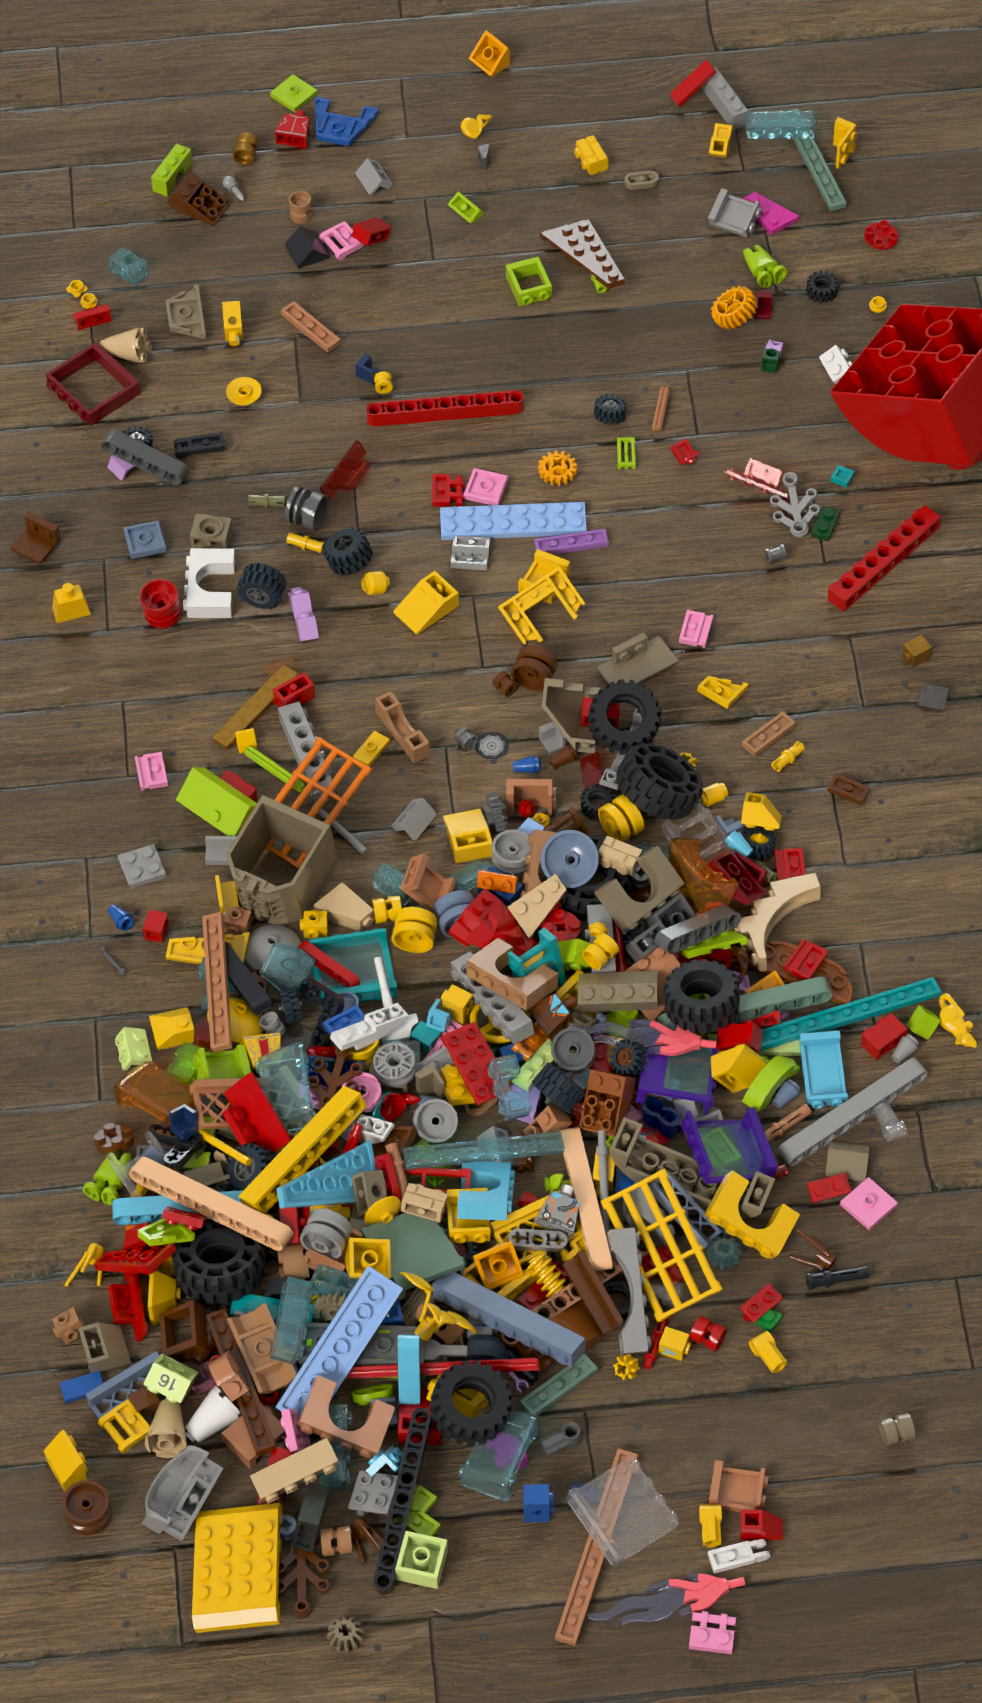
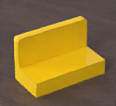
[215,875,239,914]

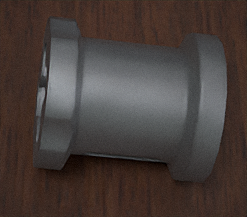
[764,544,787,565]

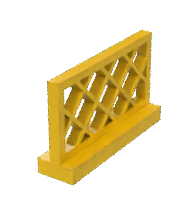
[490,1190,582,1265]

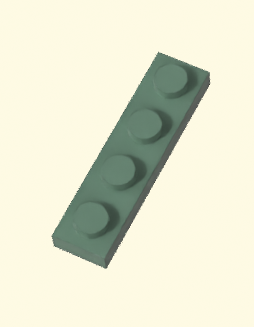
[520,1353,598,1419]

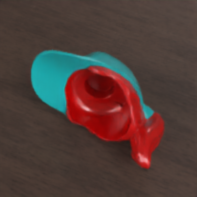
[371,1092,421,1122]

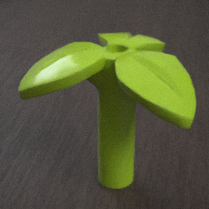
[544,1174,571,1194]

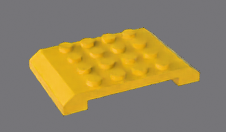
[192,1503,283,1633]

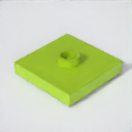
[270,75,318,113]

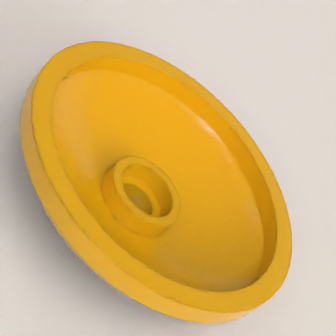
[207,996,264,1042]

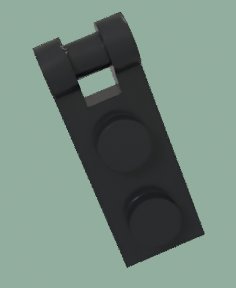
[173,432,225,459]

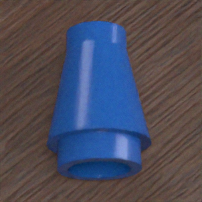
[513,755,541,774]
[108,904,134,931]

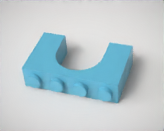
[458,1161,515,1221]

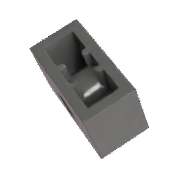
[624,920,665,963]

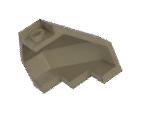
[542,678,600,753]

